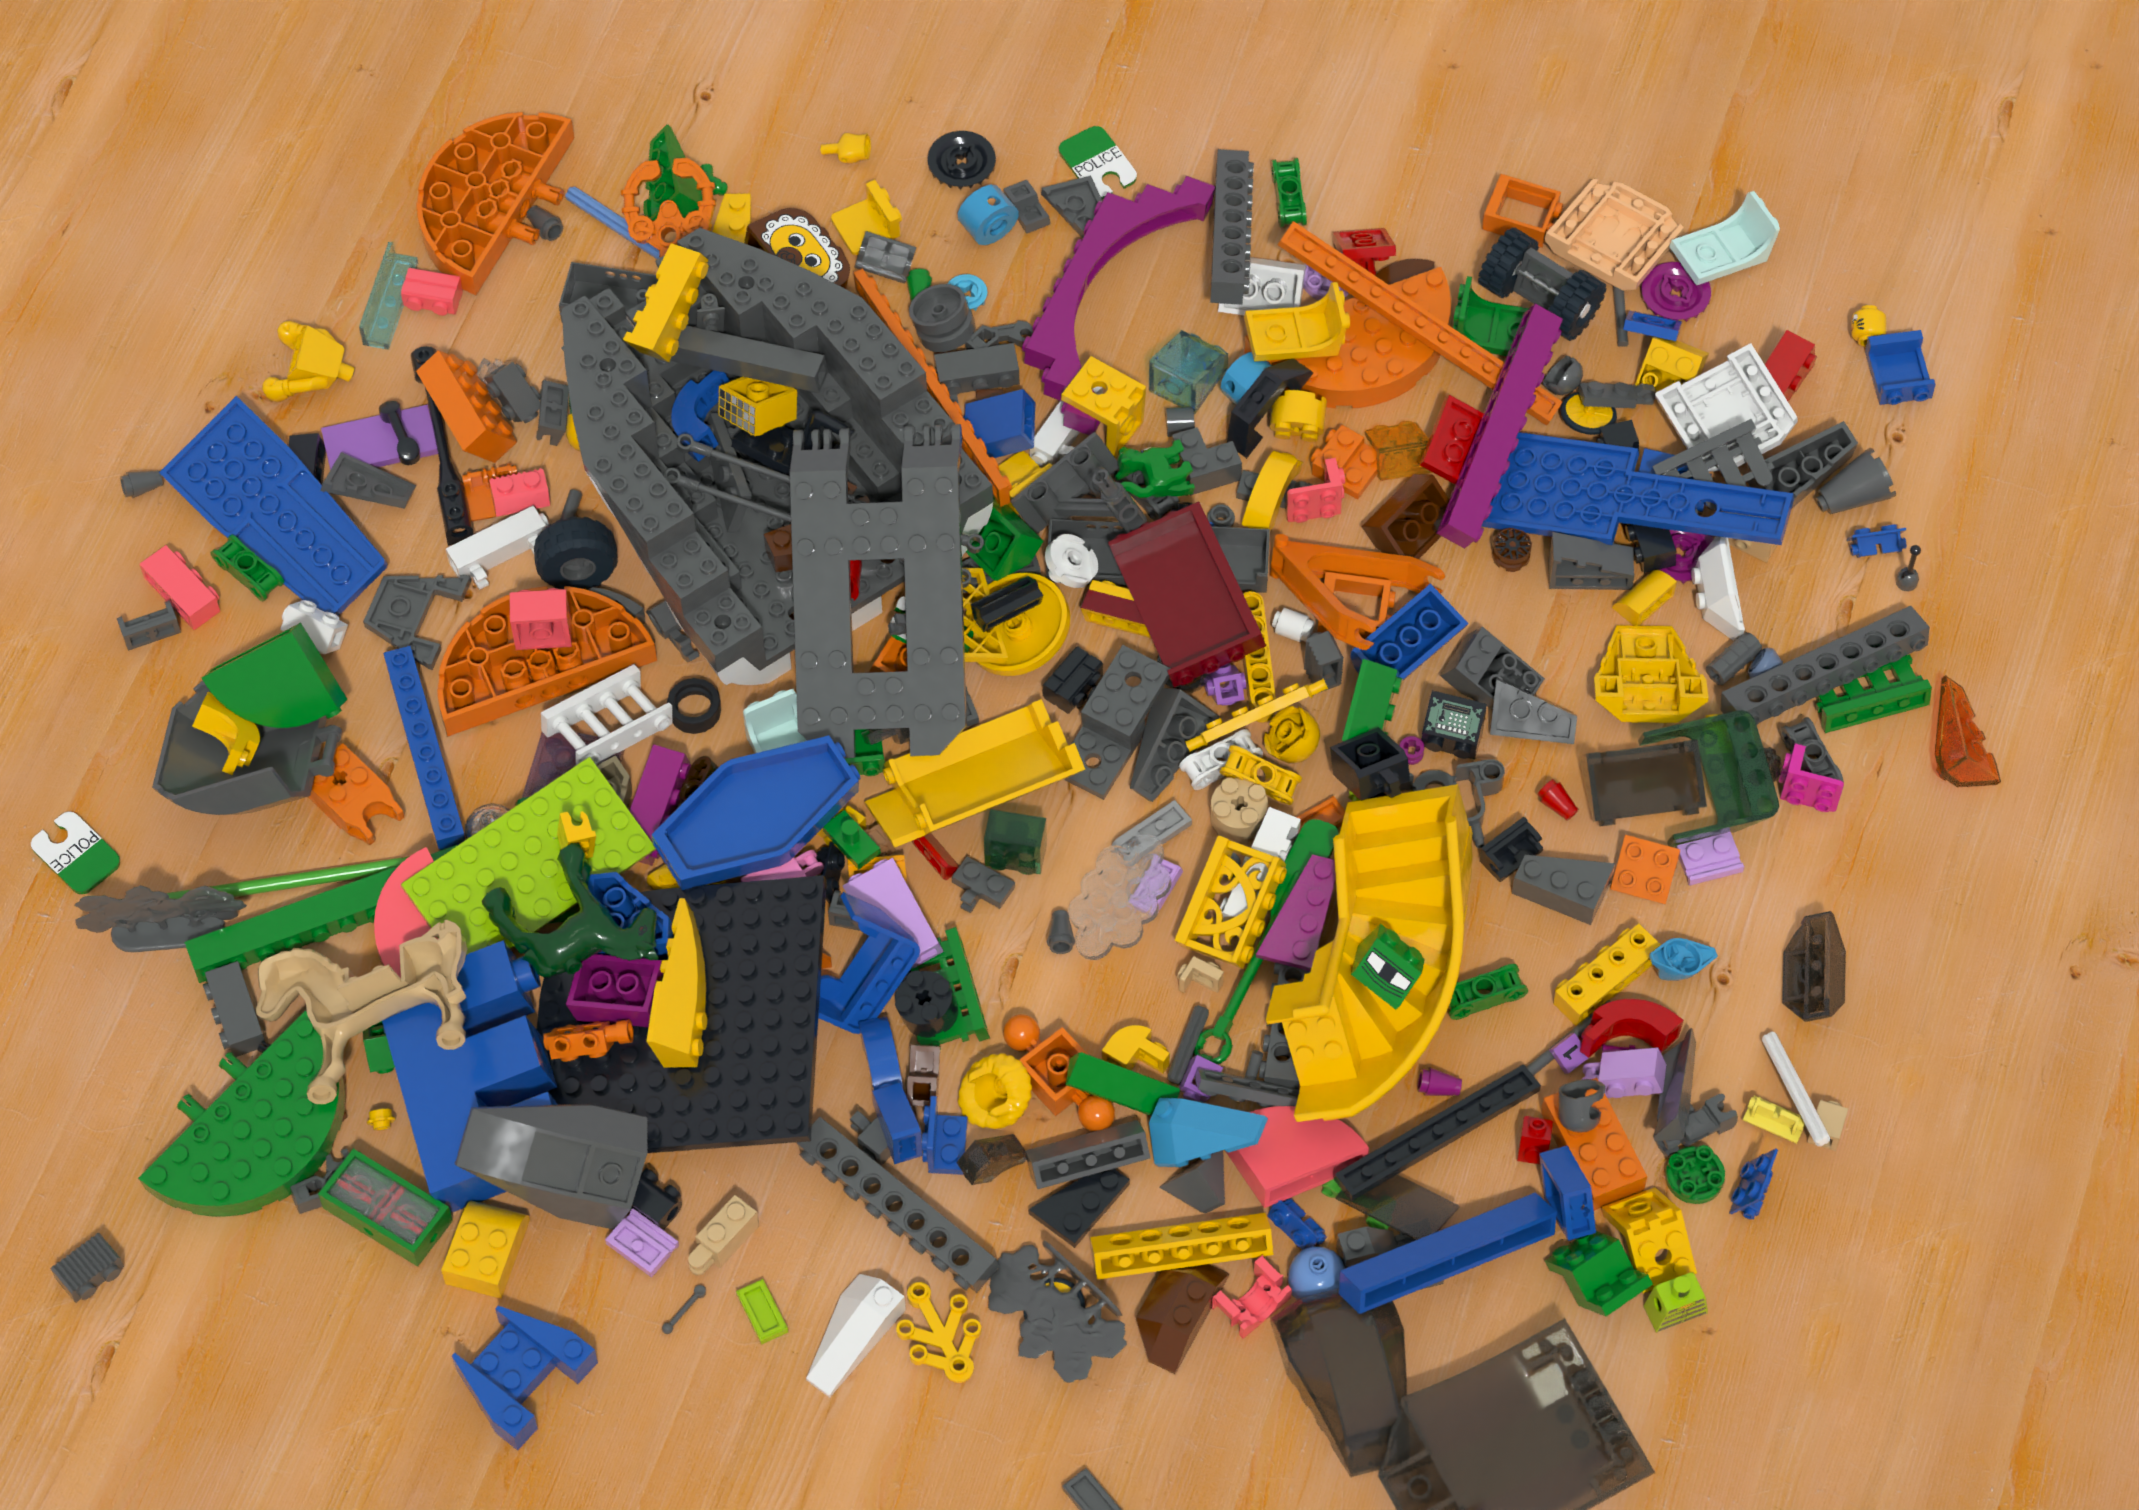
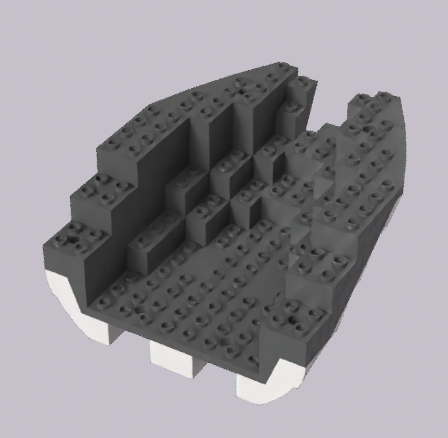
[562,228,993,685]

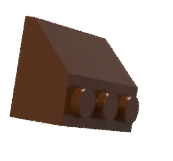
[1362,474,1450,559]

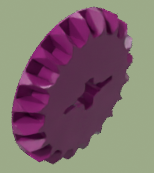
[1641,262,1711,322]
[1660,530,1714,584]

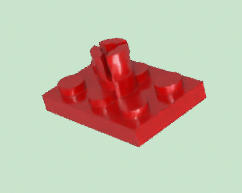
[1332,228,1396,275]
[1419,395,1484,485]

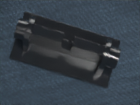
[816,842,845,905]

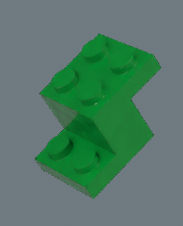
[1545,1231,1653,1317]

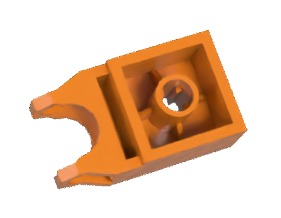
[308,743,405,845]

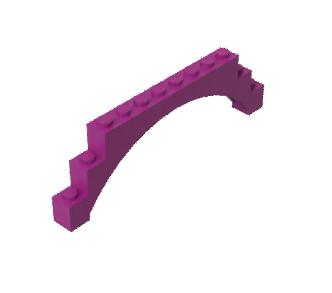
[1022,176,1216,436]

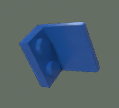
[922,1096,968,1175]

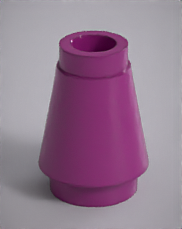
[1417,1067,1462,1096]

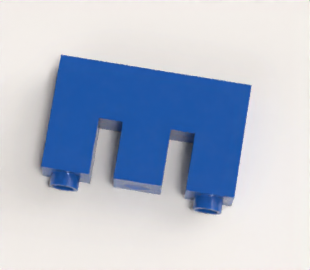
[382,940,558,1213]

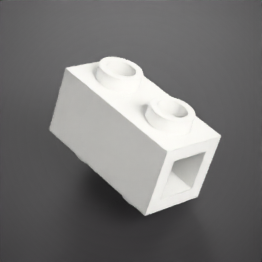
[280,600,348,654]

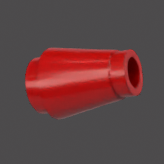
[1537,779,1579,821]

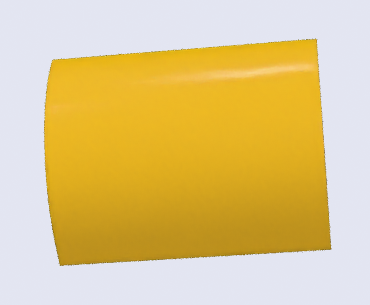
[1612,570,1677,626]

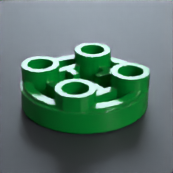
[1665,1145,1725,1204]

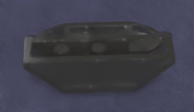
[1782,911,1846,1022]

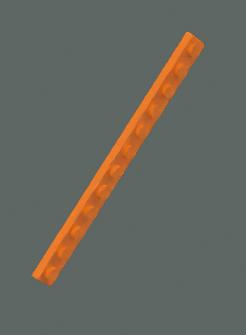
[1278,221,1562,426]
[853,268,1012,507]

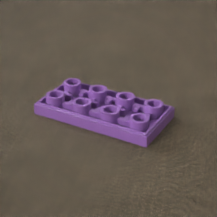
[321,405,438,470]

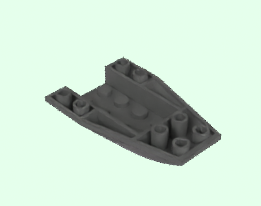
[455,1104,647,1230]

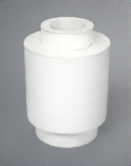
[1272,608,1315,642]

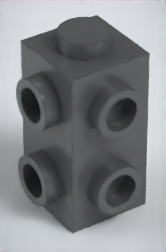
[484,362,541,423]

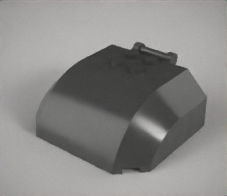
[152,681,342,815]

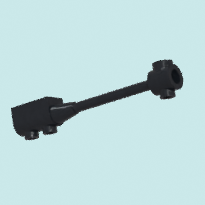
[411,346,474,546]
[507,1100,682,1231]

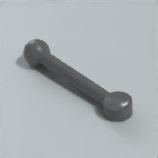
[662,1285,706,1334]

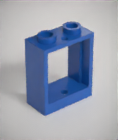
[1539,1146,1596,1241]

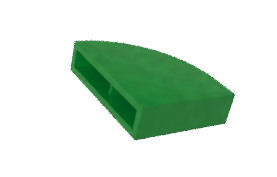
[201,623,348,728]

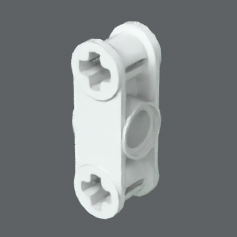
[1179,729,1263,790]

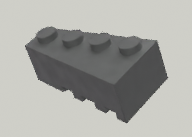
[1747,421,1858,520]

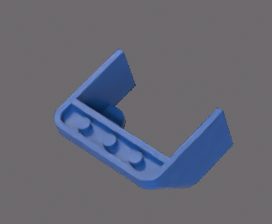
[818,892,920,1034]

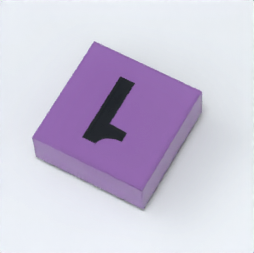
[1549,1033,1588,1074]

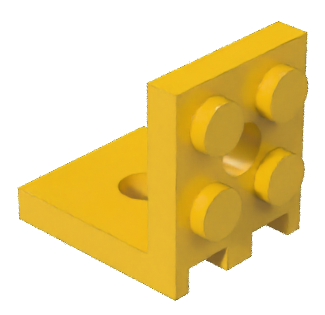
[1061,356,1146,459]
[1601,1187,1697,1293]

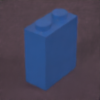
[963,389,1036,458]

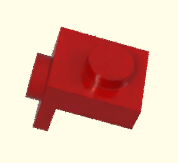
[1517,1116,1553,1165]

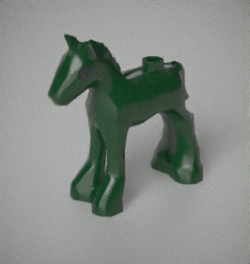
[482,843,658,978]

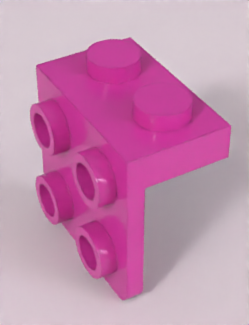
[1778,744,1844,812]

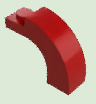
[1580,999,1684,1058]

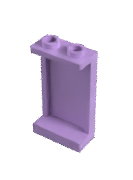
[842,858,944,971]

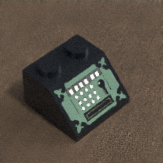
[1421,690,1487,760]

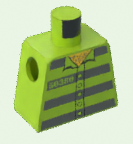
[1643,1272,1708,1332]

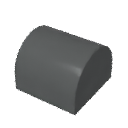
[1165,407,1195,437]

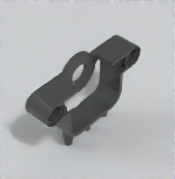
[1369,759,1505,848]

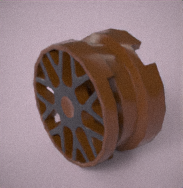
[1492,528,1532,572]

